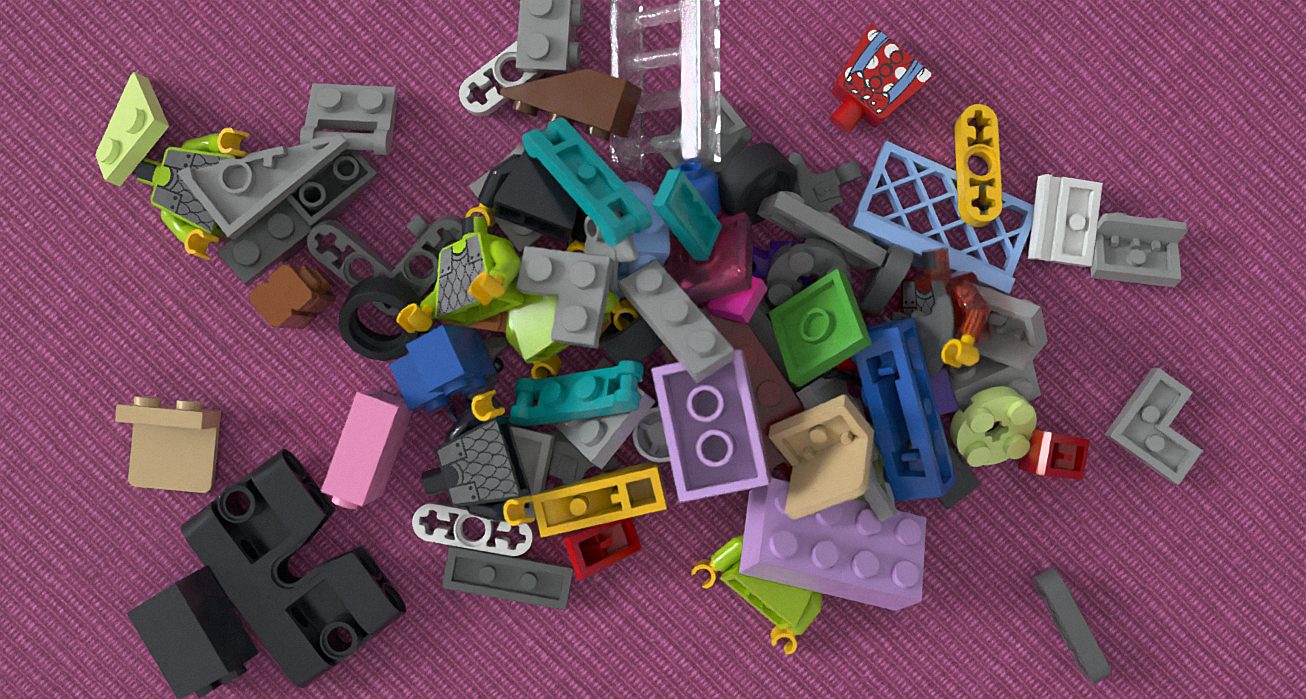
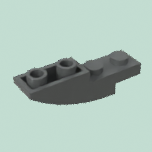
[216,149,378,287]

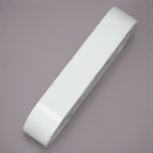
[459,41,544,117]
[412,501,534,556]

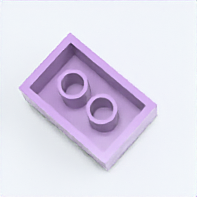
[652,349,772,503]

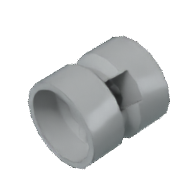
[632,404,671,463]

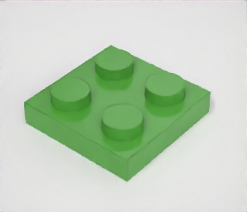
[768,268,872,387]

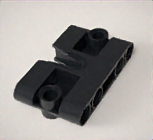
[181,448,407,688]

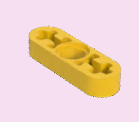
[954,104,1002,227]

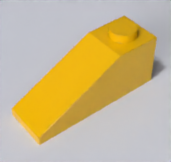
[531,461,668,538]

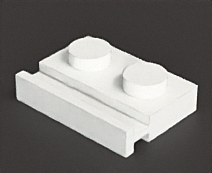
[1028,174,1103,267]

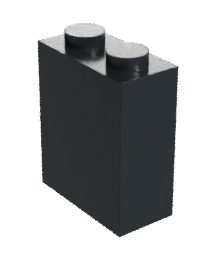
[127,566,259,699]

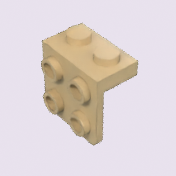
[768,394,874,520]
[115,396,221,493]

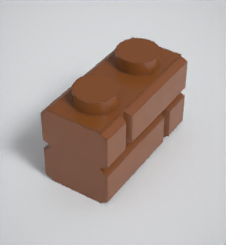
[248,264,335,329]

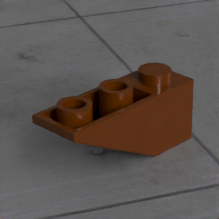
[499,68,643,141]

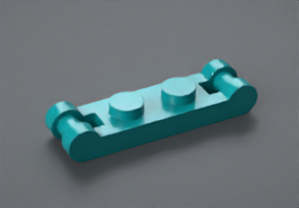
[522,117,652,247]
[509,360,644,427]

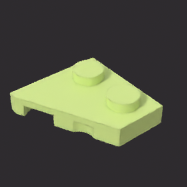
[95,72,169,187]

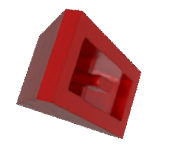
[1018,430,1090,480]
[564,517,642,580]

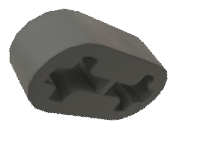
[856,243,914,318]

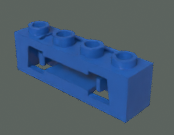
[851,317,957,501]

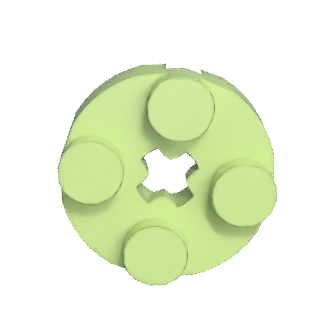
[950,386,1037,467]

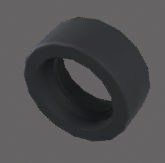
[718,143,797,226]
[338,276,421,361]
[599,312,664,366]

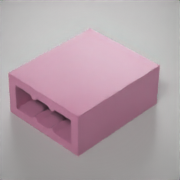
[321,389,413,509]

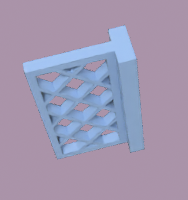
[847,141,1034,295]

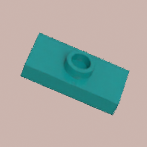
[652,169,722,260]

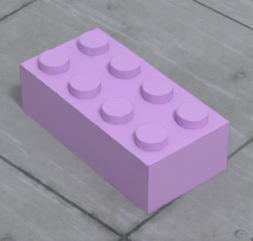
[739,478,927,611]

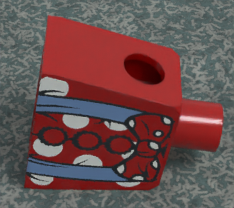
[830,23,934,134]

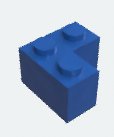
[389,325,497,414]

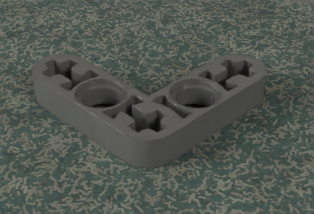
[307,214,463,316]

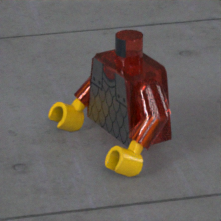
[890,248,992,368]

